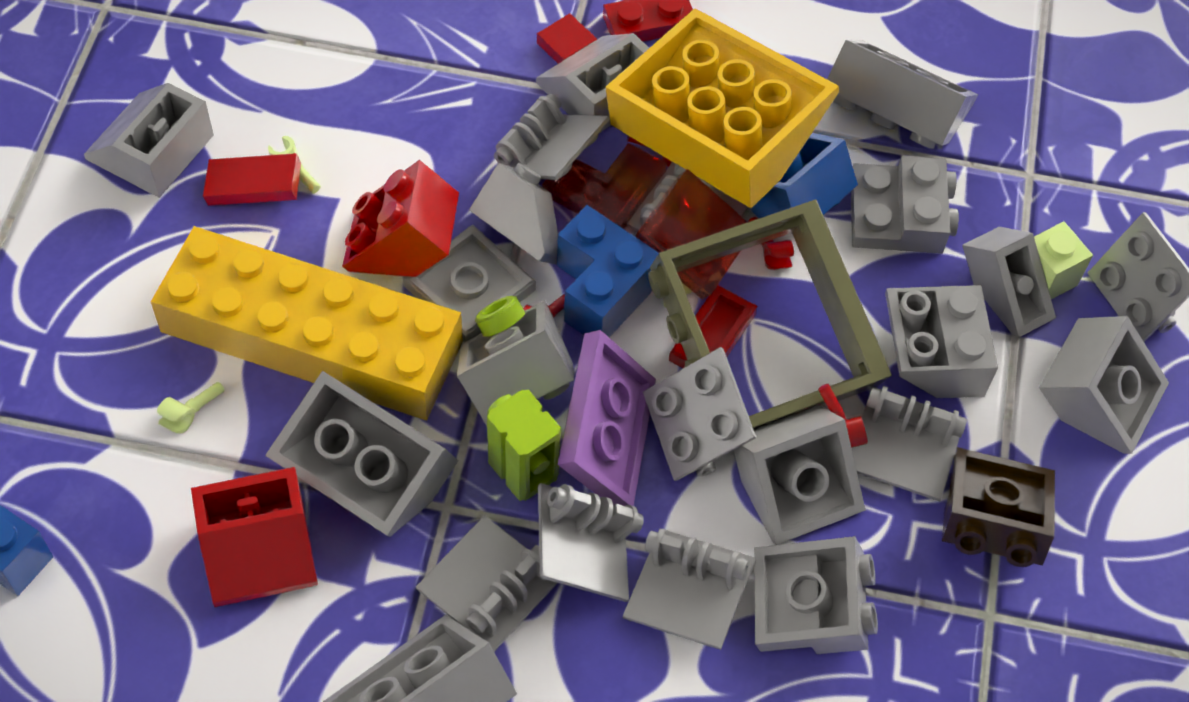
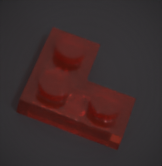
[542,143,667,229]

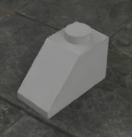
[469,163,558,265]
[962,227,1056,337]

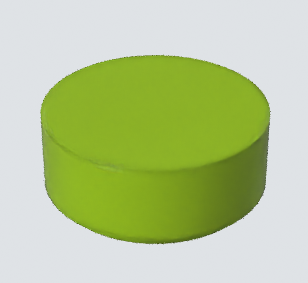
[475,296,525,337]

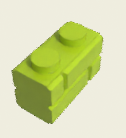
[487,389,561,501]

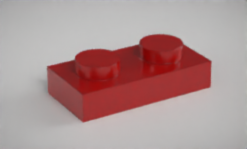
[603,0,693,42]

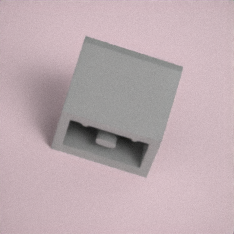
[536,33,649,134]
[84,83,214,198]
[885,285,998,398]

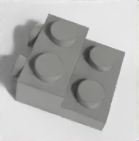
[851,155,959,254]
[754,536,878,654]

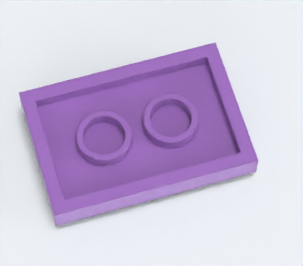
[558,330,656,506]

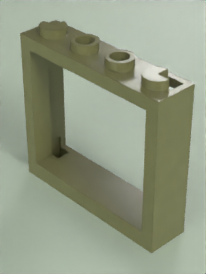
[648,199,892,429]

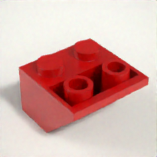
[342,159,459,277]
[191,467,318,607]

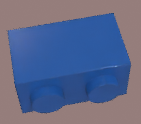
[748,133,858,219]

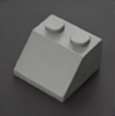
[457,300,574,425]
[1039,316,1169,454]
[734,405,866,545]

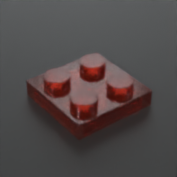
[635,169,748,300]

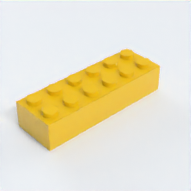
[150,226,463,421]

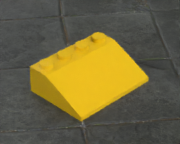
[605,8,839,208]

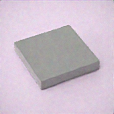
[403,224,536,342]

